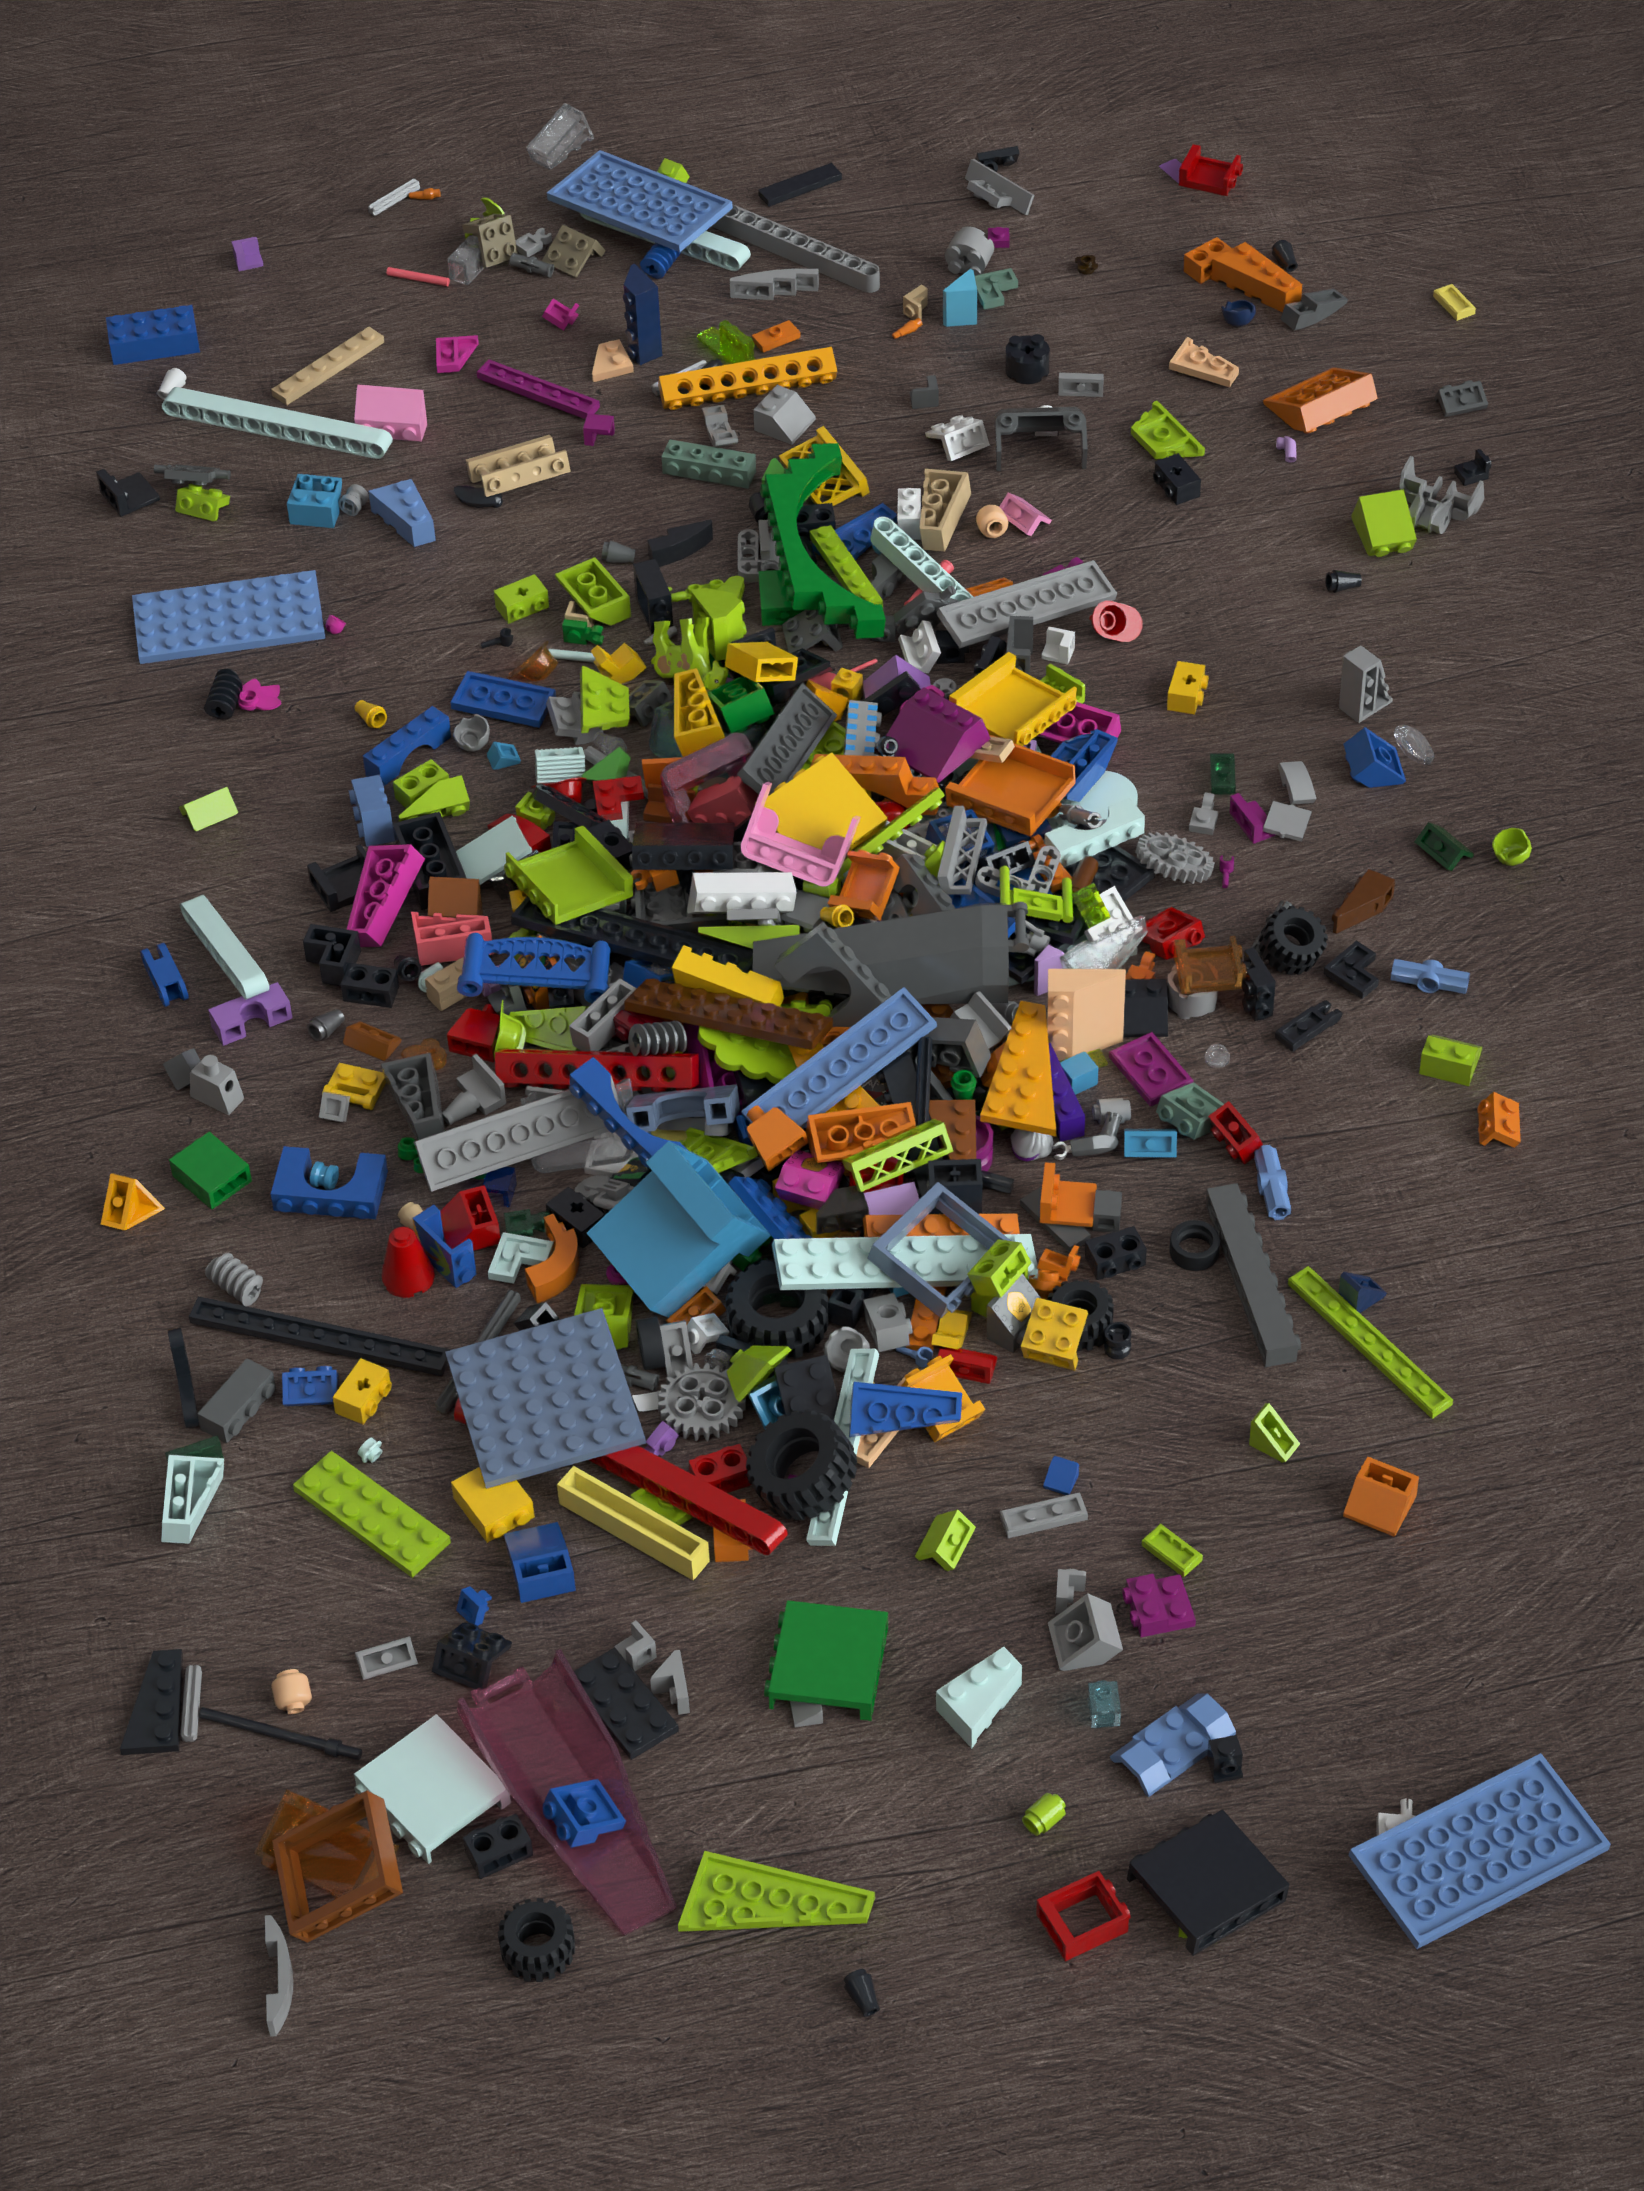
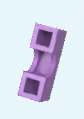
[208,982,293,1046]

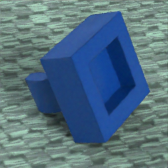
[456,1586,492,1626]

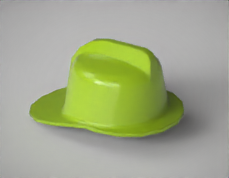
[493,1000,526,1060]

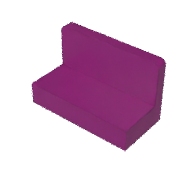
[1229,793,1276,844]

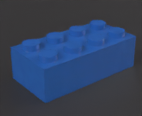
[106,305,200,365]

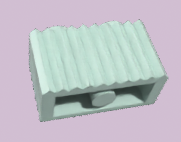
[535,747,585,784]

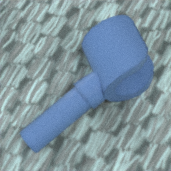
[896,1347,933,1368]

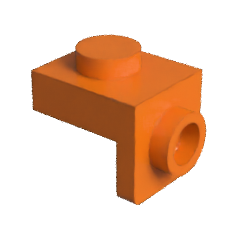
[1037,1245,1081,1279]

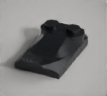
[758,648,835,704]

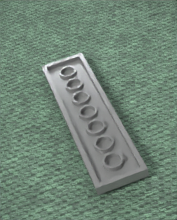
[937,560,1117,648]
[414,1076,623,1192]

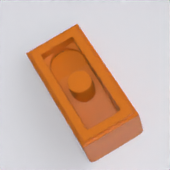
[666,1286,726,1325]

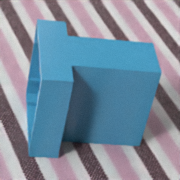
[587,1141,771,1318]

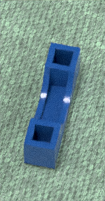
[363,706,451,786]

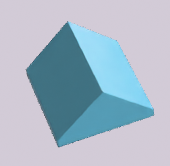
[943,269,977,327]

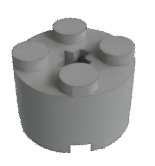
[945,227,994,276]
[1167,959,1218,1019]

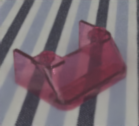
[660,733,753,823]

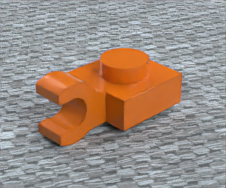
[1125,951,1155,979]

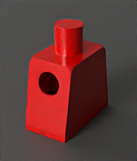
[447,1004,500,1063]

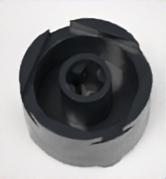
[1005,334,1050,385]

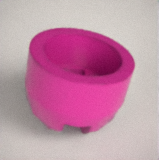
[326,615,346,634]

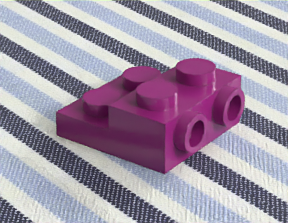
[1122,1574,1196,1637]

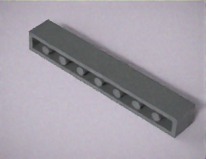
[1206,1183,1301,1368]

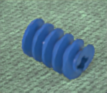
[640,243,681,279]

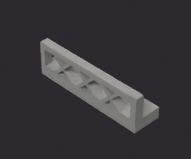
[937,806,987,894]

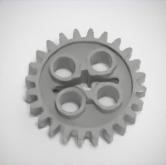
[1135,832,1215,884]
[658,1363,746,1441]

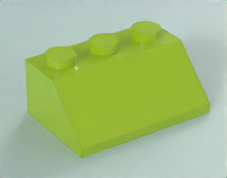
[555,557,631,626]

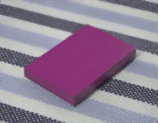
[1109,1032,1194,1107]

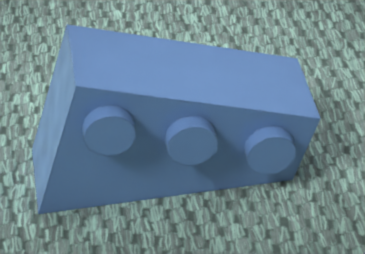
[369,479,436,547]
[348,775,395,847]

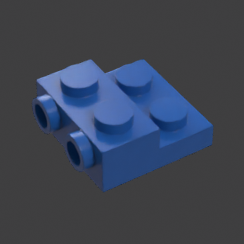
[542,1779,626,1848]

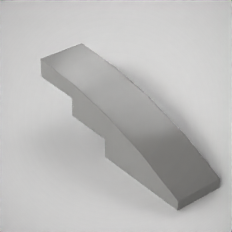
[730,269,819,300]

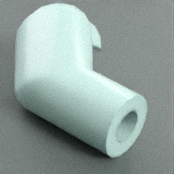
[418,962,443,992]

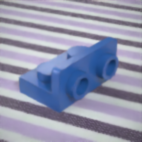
[282,1366,339,1407]

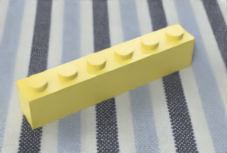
[557,1466,710,1580]

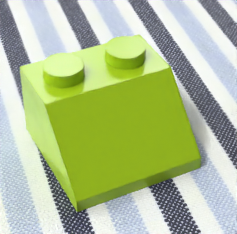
[1419,1035,1482,1086]

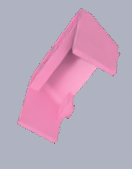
[741,782,861,886]

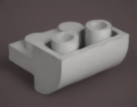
[546,692,604,745]

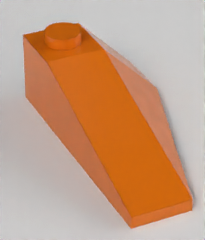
[806,1102,916,1163]

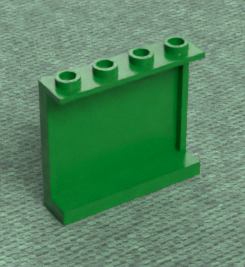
[764,1600,888,1721]

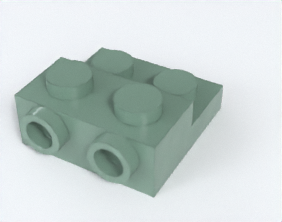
[1156,1082,1224,1139]

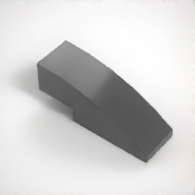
[1280,289,1348,330]

